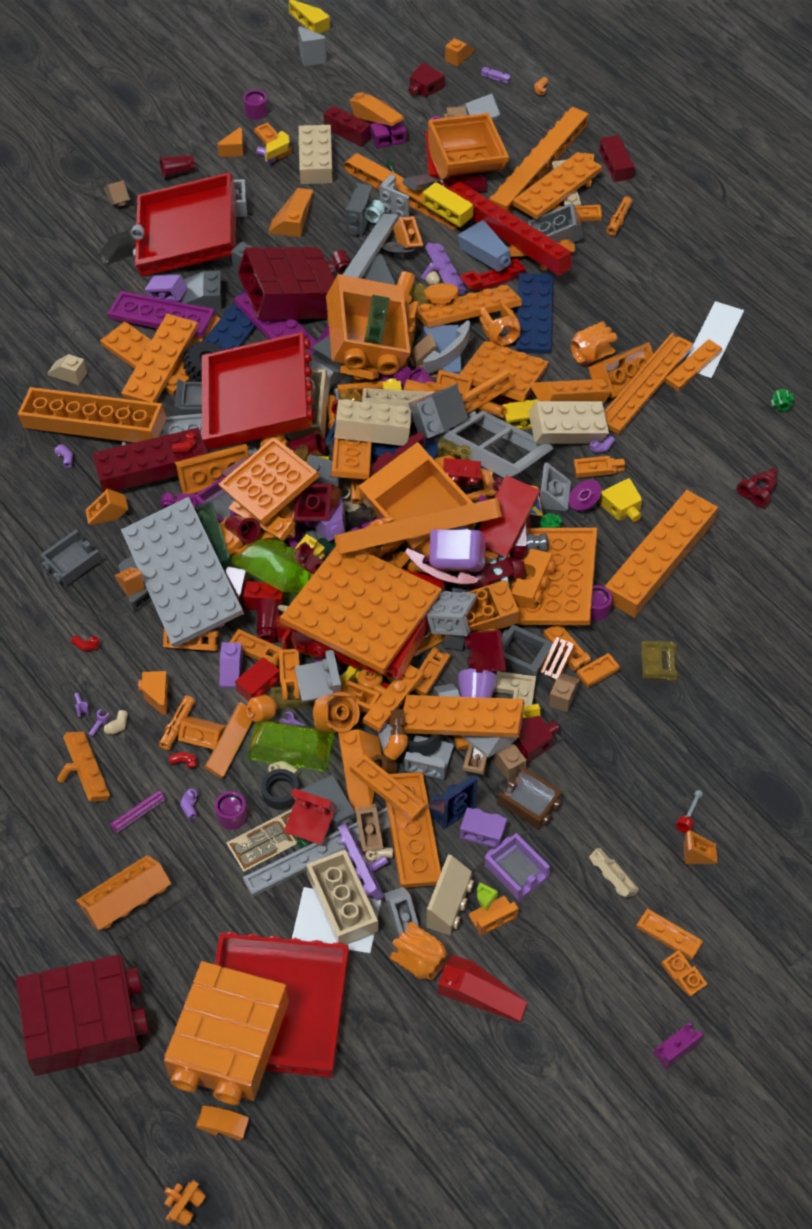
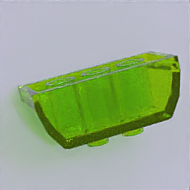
[231,539,311,592]
[247,721,334,772]

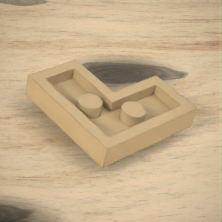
[494,671,536,706]

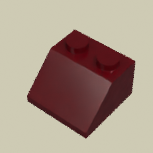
[294,483,340,521]

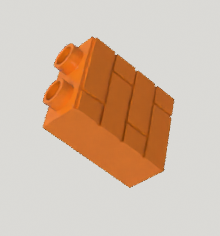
[326,274,410,375]
[358,442,476,561]
[164,961,289,1105]

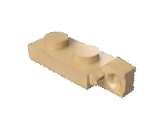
[589,848,639,897]

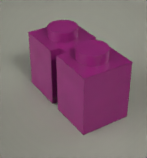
[371,120,406,149]

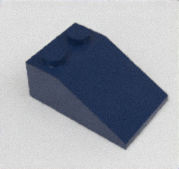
[429,775,478,830]

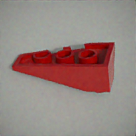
[438,954,527,1023]

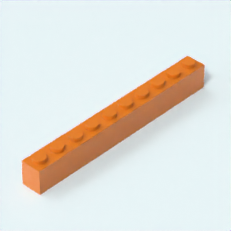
[489,107,588,213]

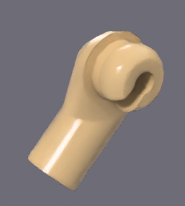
[104,710,128,735]
[268,761,300,777]
[365,847,393,864]

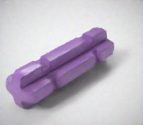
[481,67,511,84]

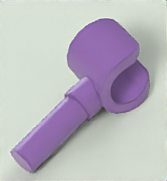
[74,693,89,717]
[89,709,109,737]
[279,712,308,731]

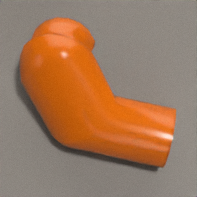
[534,77,548,95]

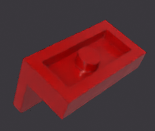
[276,615,293,650]

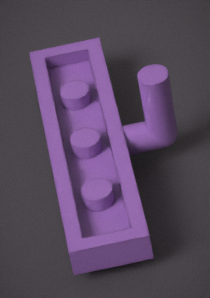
[421,242,466,295]
[338,823,389,901]

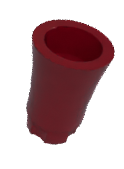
[159,155,195,179]
[288,430,326,458]
[224,515,261,544]
[256,598,283,643]

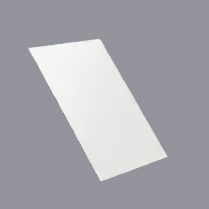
[292,887,381,953]

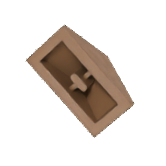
[463,744,488,775]

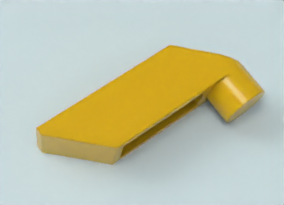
[265,131,289,161]

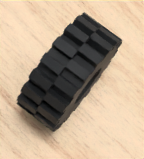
[183,340,225,382]

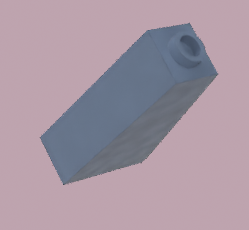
[458,220,511,272]
[424,325,461,374]

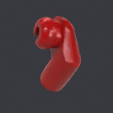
[172,433,197,453]
[71,635,100,651]
[168,752,197,768]

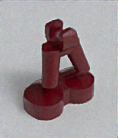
[736,468,778,508]

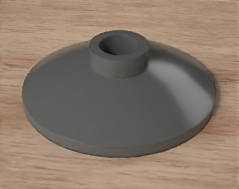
[383,242,416,257]

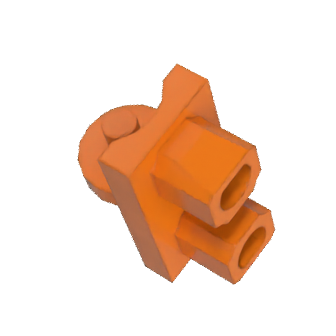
[164,1180,206,1226]

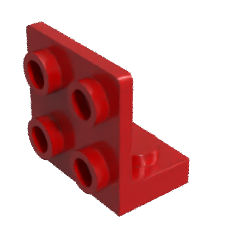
[443,458,483,487]
[284,788,337,845]

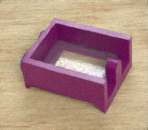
[194,477,236,523]

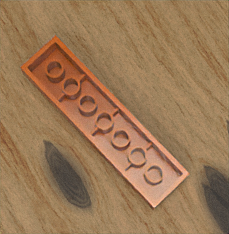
[18,387,167,443]
[605,490,718,618]

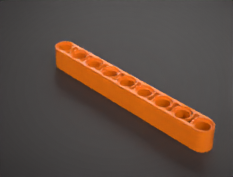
[344,153,459,230]
[334,498,502,554]

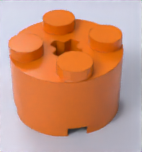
[313,692,360,734]

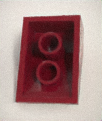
[464,630,506,672]

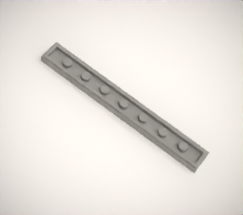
[343,213,399,278]
[243,808,390,897]

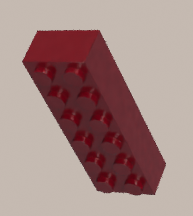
[92,427,207,493]

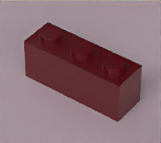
[323,105,371,147]
[599,135,635,182]

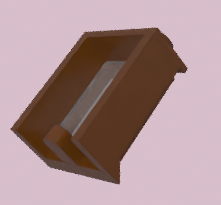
[497,766,562,830]

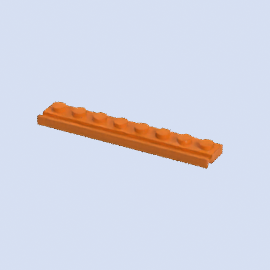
[604,333,693,435]

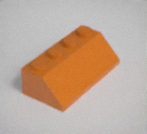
[530,379,611,405]
[76,855,171,930]

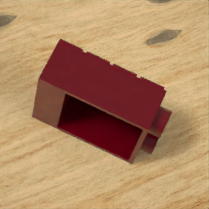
[238,247,335,320]
[16,955,149,1076]

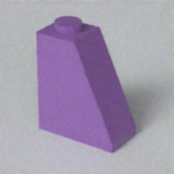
[310,495,345,541]

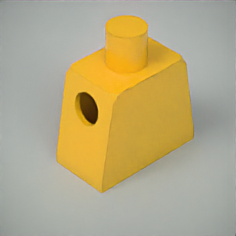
[599,478,642,522]

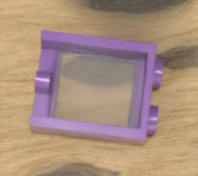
[485,833,550,902]

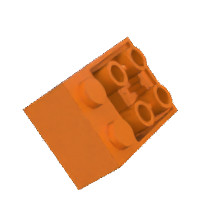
[466,580,520,630]

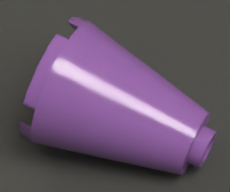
[458,669,497,698]

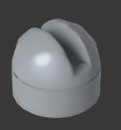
[130,225,145,240]

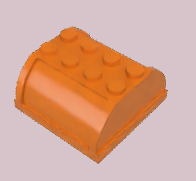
[428,113,509,179]

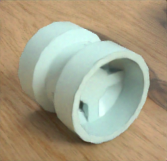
[364,200,385,223]

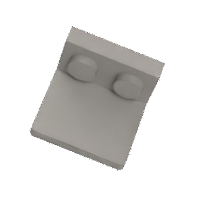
[380,174,409,217]
[427,591,477,636]
[295,650,341,702]
[405,735,453,780]

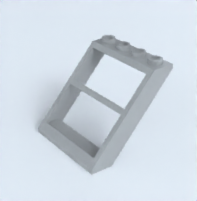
[434,411,553,478]

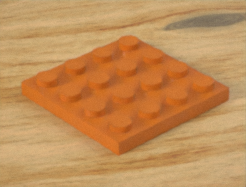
[459,341,549,402]
[219,437,319,525]

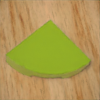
[477,883,498,911]

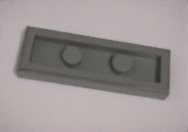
[402,174,440,191]

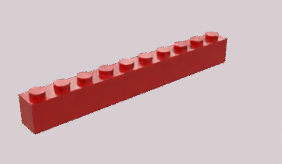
[448,182,572,276]

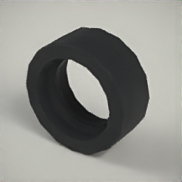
[405,733,441,756]
[261,769,300,810]

